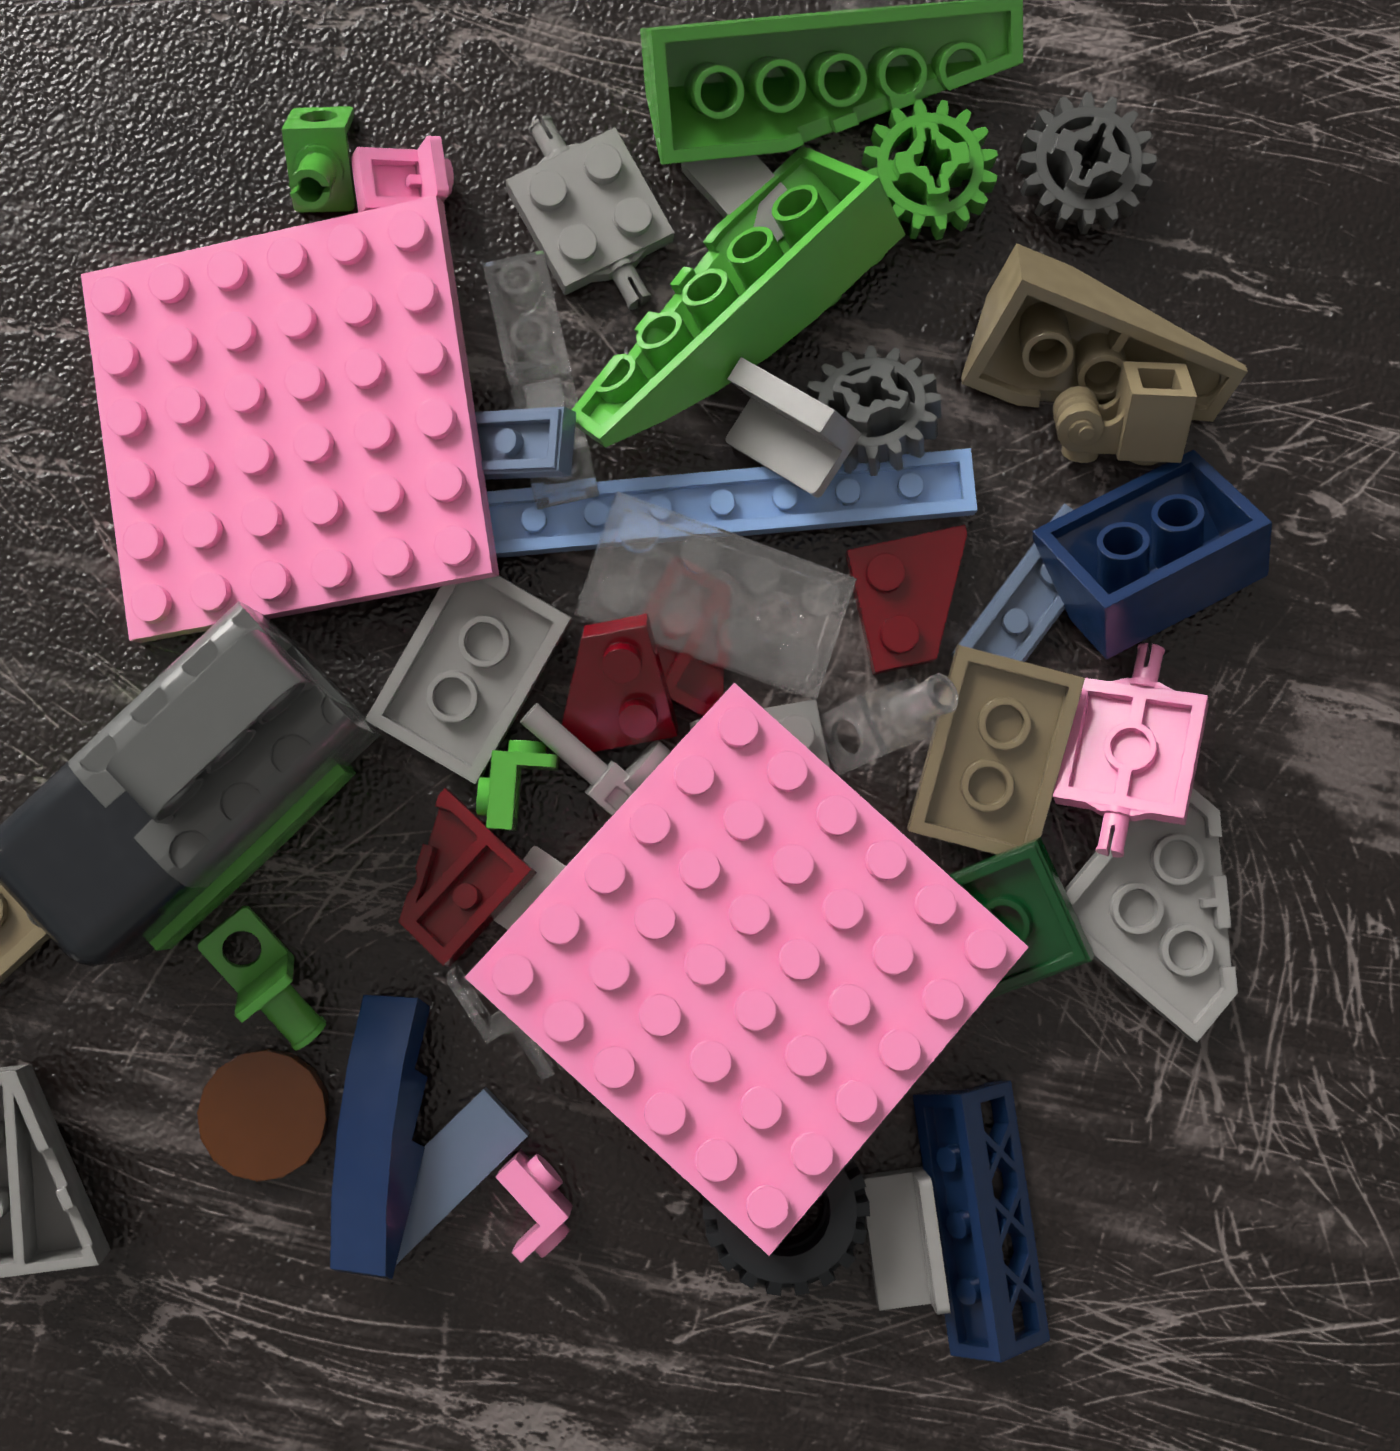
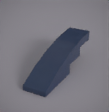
[330,995,430,1279]

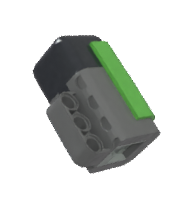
[0,601,381,967]

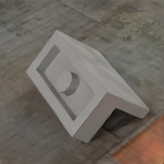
[726,357,862,498]
[862,1167,951,1315]

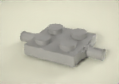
[506,115,674,310]

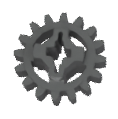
[1016,92,1157,234]
[807,346,942,476]

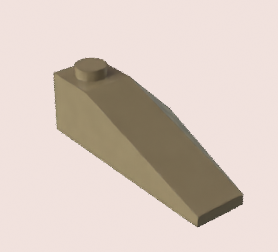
[961,243,1248,422]

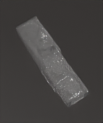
[483,250,600,509]

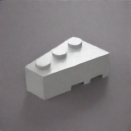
[0,1064,111,1278]

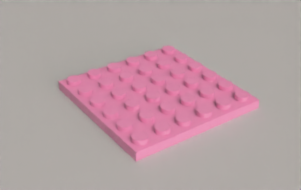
[81,195,499,643]
[464,683,1029,1256]

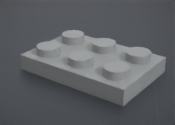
[365,575,573,784]

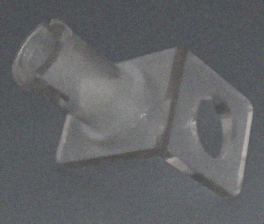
[820,673,958,775]
[447,964,564,1080]

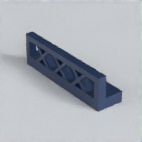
[913,1080,1050,1363]

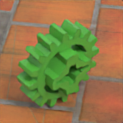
[861,99,998,240]

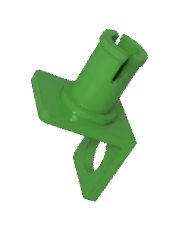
[281,106,356,213]
[198,906,326,1051]

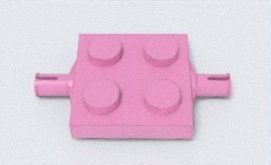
[1053,643,1209,858]

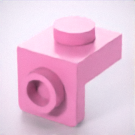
[350,136,454,212]
[496,1149,573,1263]

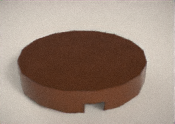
[197,1049,330,1182]

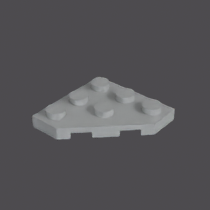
[1065,788,1238,1043]

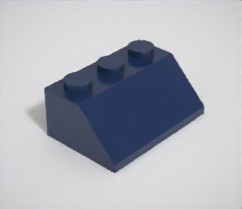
[1032,449,1272,660]

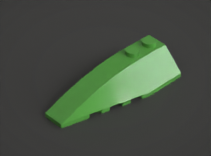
[640,0,1023,164]
[572,146,905,448]

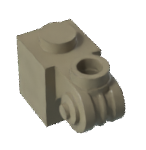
[1052,361,1197,465]

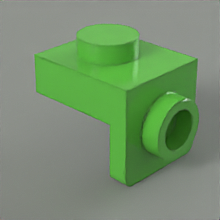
[476,740,560,831]

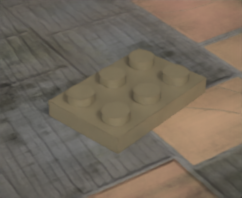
[907,644,1085,855]

